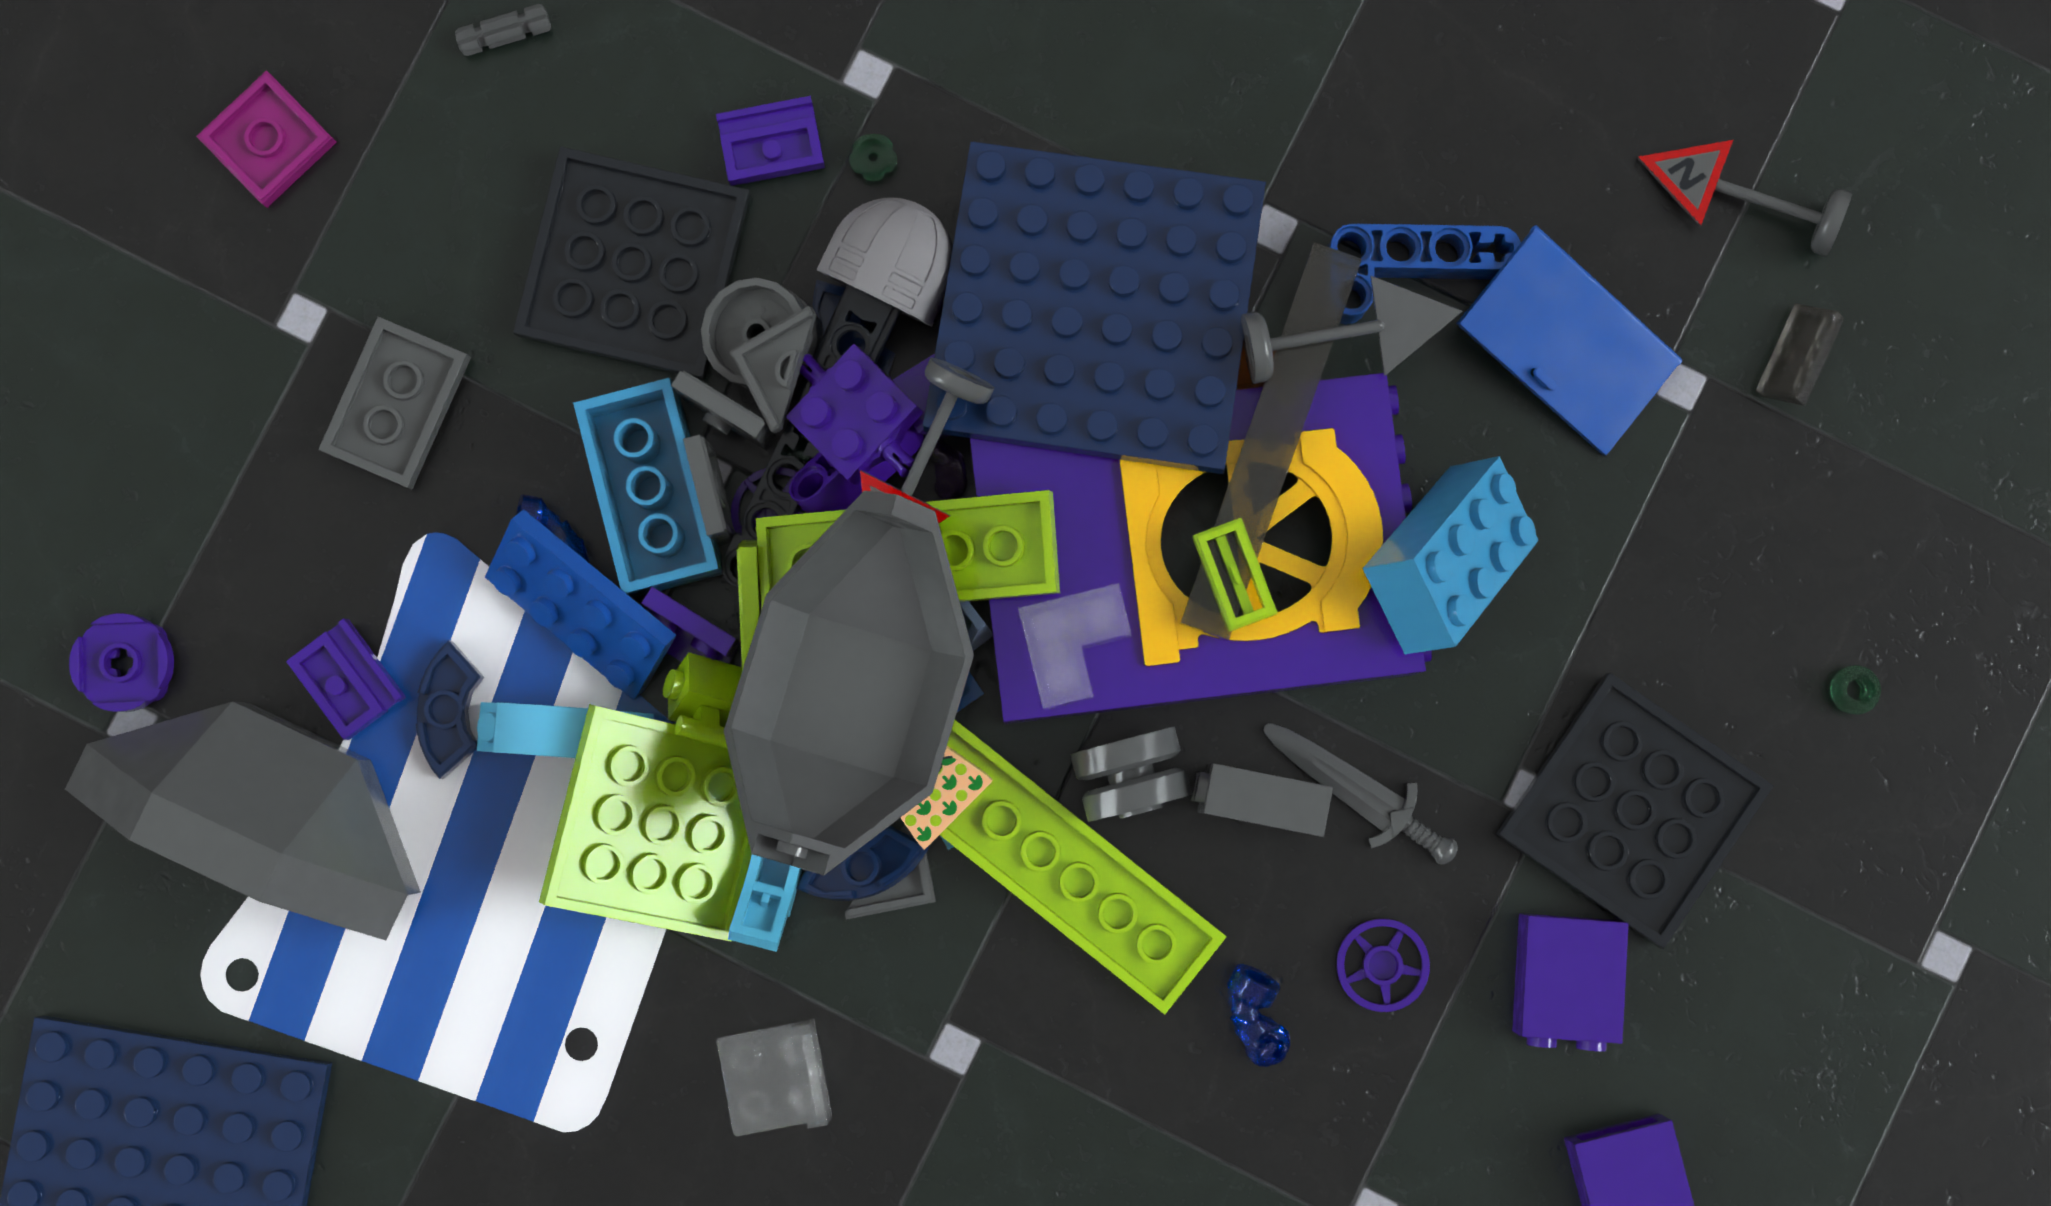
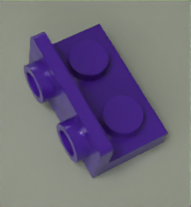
[641,587,741,664]

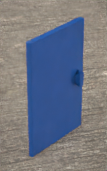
[1456,225,1682,456]

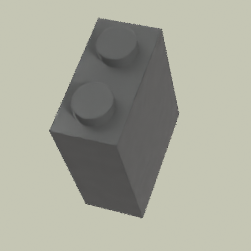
[1191,763,1333,837]

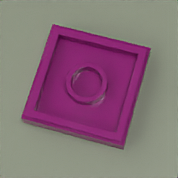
[196,70,337,208]

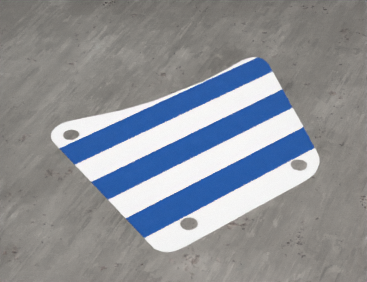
[200,532,673,1133]

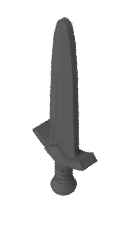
[1263,723,1458,865]

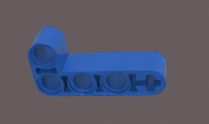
[1324,224,1521,325]

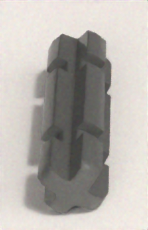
[455,4,551,56]

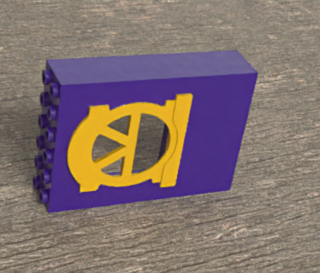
[970,373,1432,724]

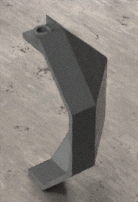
[724,491,974,876]
[65,701,421,941]

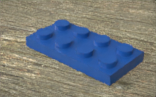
[485,509,677,700]

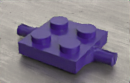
[786,344,924,485]

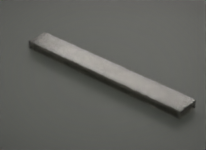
[1180,242,1362,641]

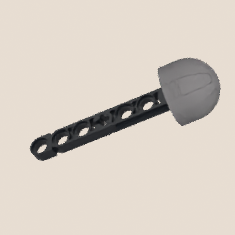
[722,198,953,587]

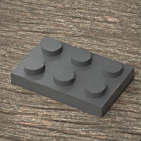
[318,317,471,490]

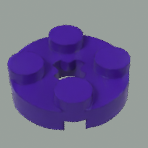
[69,613,174,712]

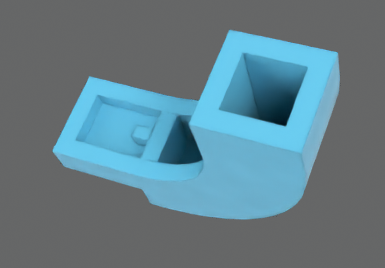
[477,702,654,758]
[728,854,803,952]

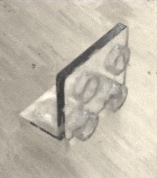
[717,1019,832,1136]

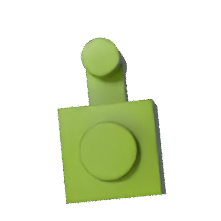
[663,652,742,748]

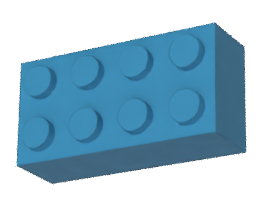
[573,378,723,598]
[1362,456,1539,654]

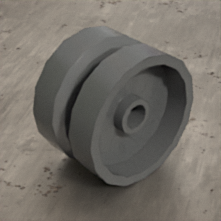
[701,277,823,389]
[1070,726,1193,822]

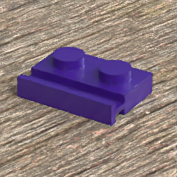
[716,95,825,186]
[286,618,406,740]

